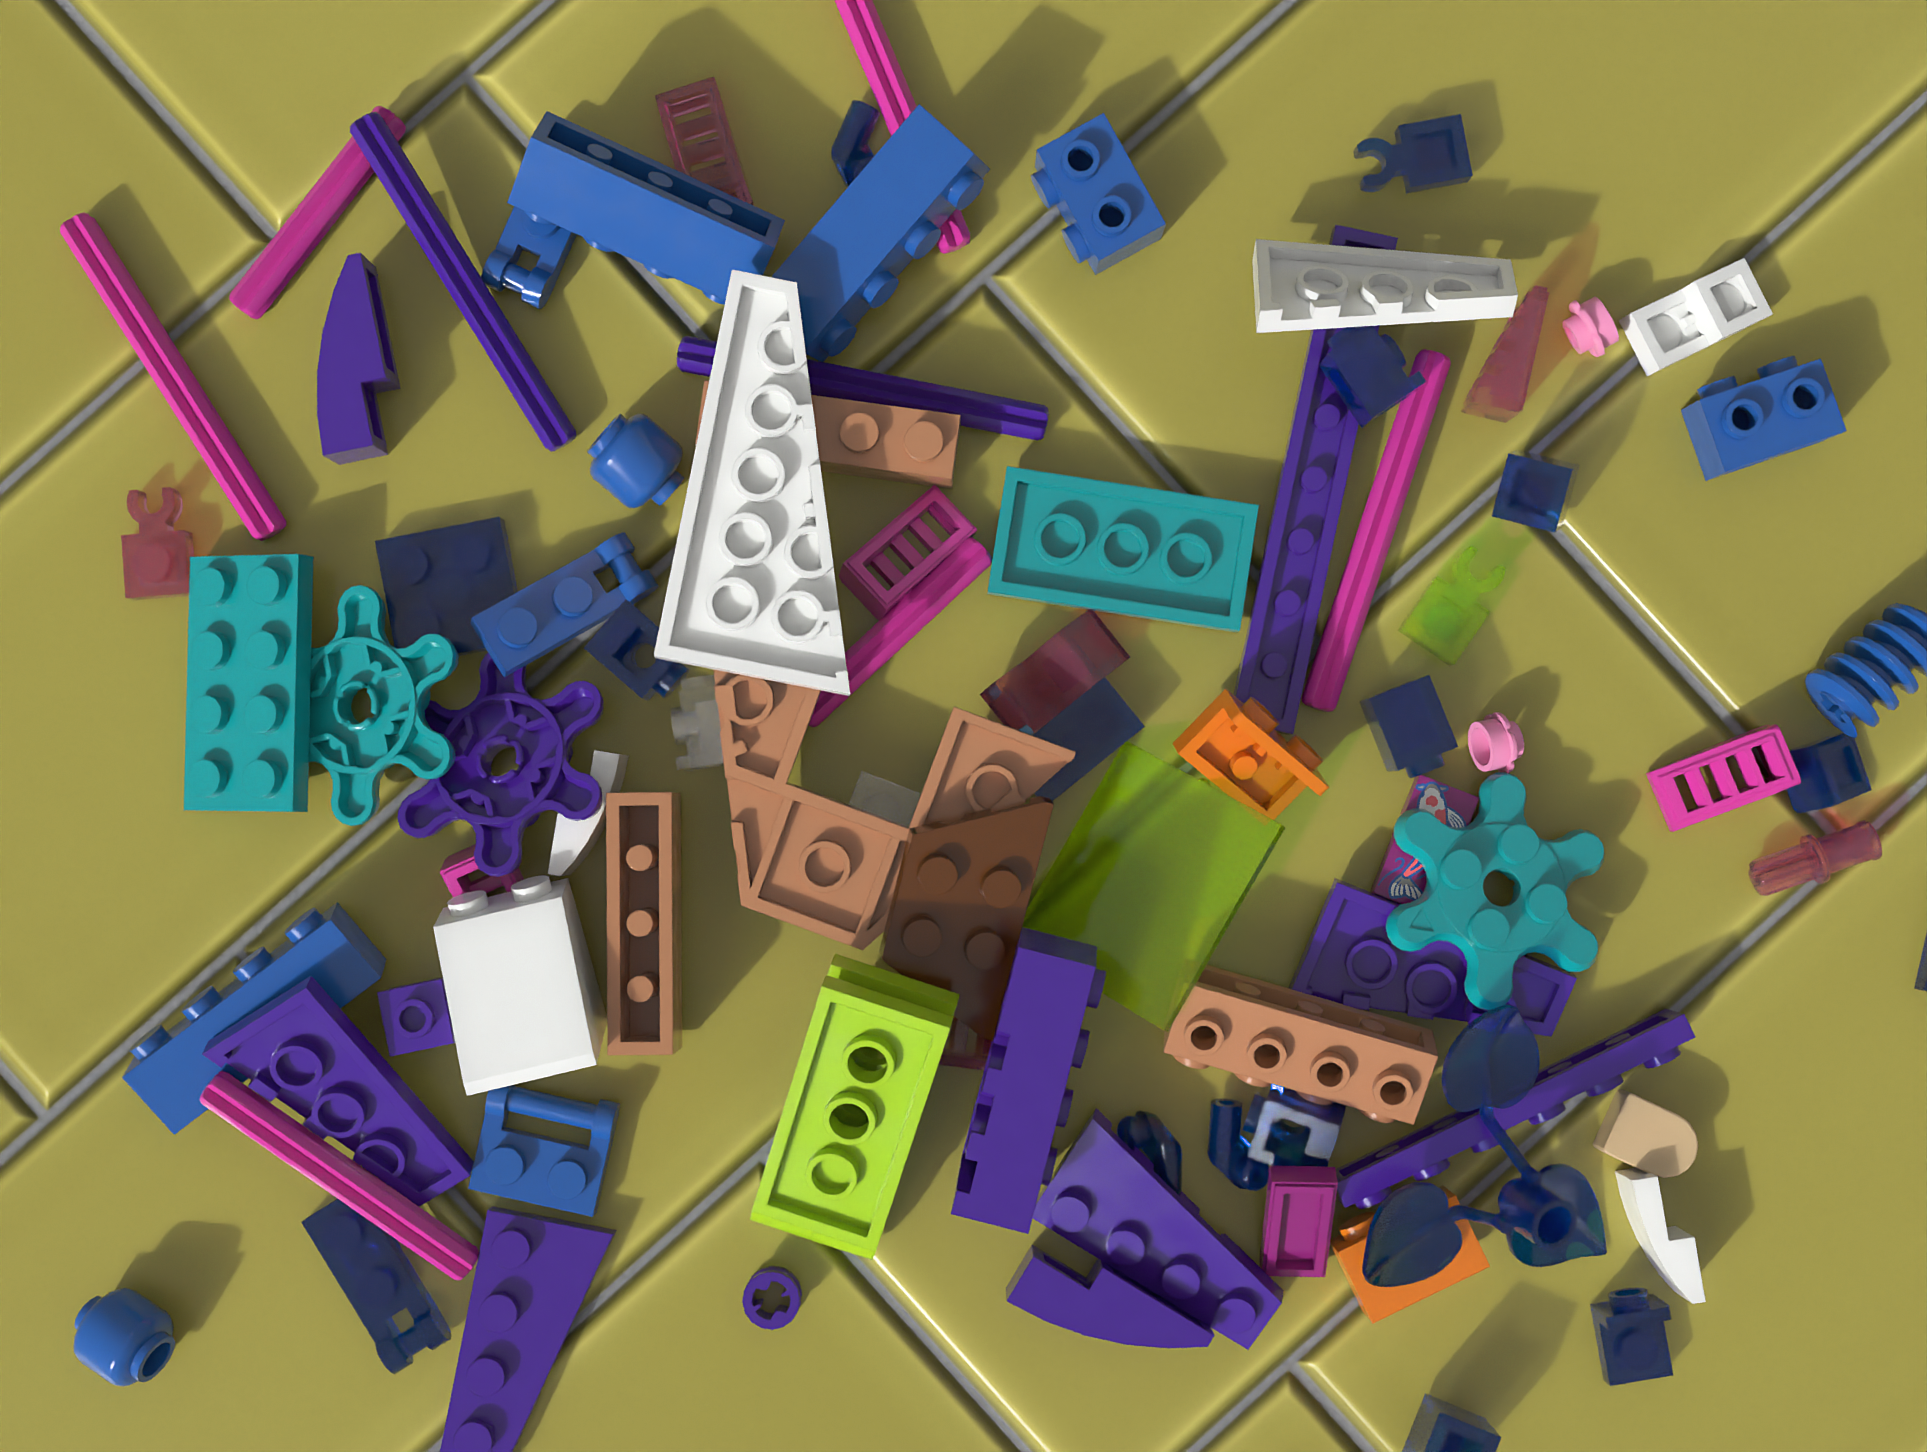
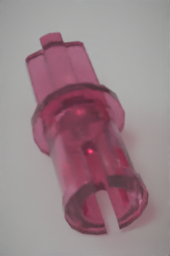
[1748,820,1882,896]

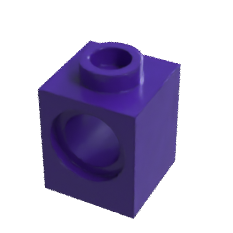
[377,977,455,1057]

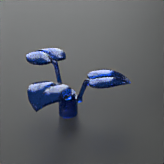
[1362,1005,1607,1287]

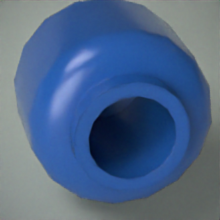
[587,413,684,508]
[73,1288,175,1387]

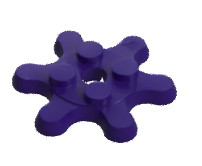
[397,653,604,877]

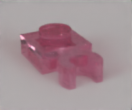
[121,487,194,600]

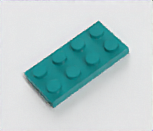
[987,466,1259,633]
[184,554,314,812]

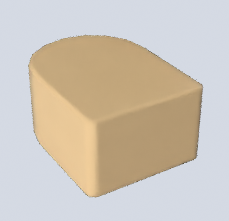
[1593,1089,1698,1178]

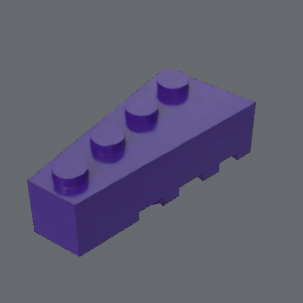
[951,927,1106,1234]

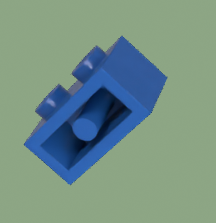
[1031,113,1166,275]
[1681,355,1847,481]

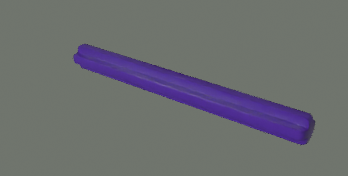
[350,112,576,452]
[677,336,1049,441]

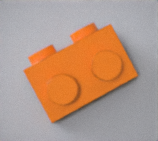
[1172,688,1329,827]

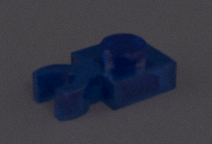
[1353,114,1473,194]

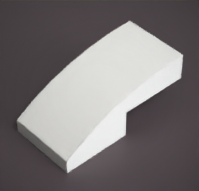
[1619,258,1773,376]
[548,750,629,876]
[1615,1168,1706,1304]

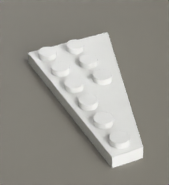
[654,270,850,696]

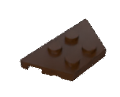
[879,796,1054,1041]

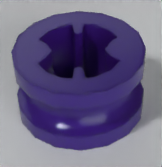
[742,1266,802,1330]

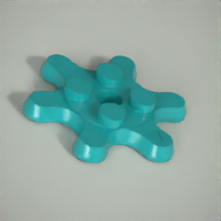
[309,585,459,826]
[1386,772,1605,1010]

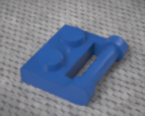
[468,1084,620,1217]

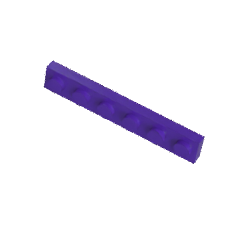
[1336,1009,1695,1209]

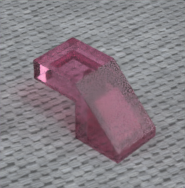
[980,610,1130,735]

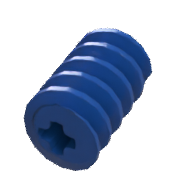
[1805,603,1927,738]

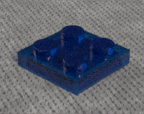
[375,517,518,656]

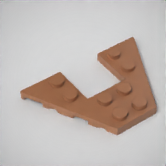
[713,669,1076,950]

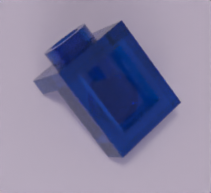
[1590,1288,1673,1386]

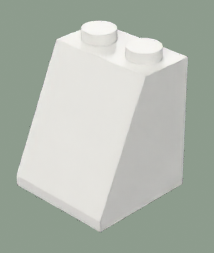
[433,875,607,1096]

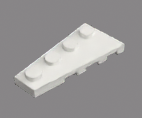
[1252,239,1518,333]

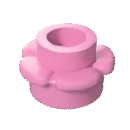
[1562,297,1619,357]
[1468,712,1524,773]

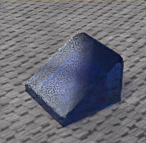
[1787,732,1872,813]

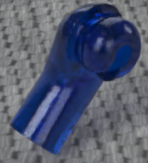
[831,100,880,188]
[1207,1098,1270,1191]
[1117,1110,1182,1194]

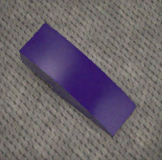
[317,253,401,465]
[1006,1245,1214,1348]

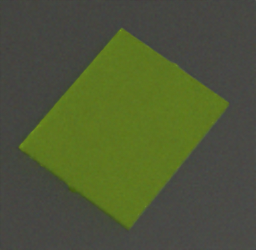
[1022,740,1285,1032]

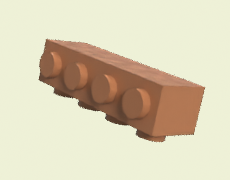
[1163,959,1438,1125]

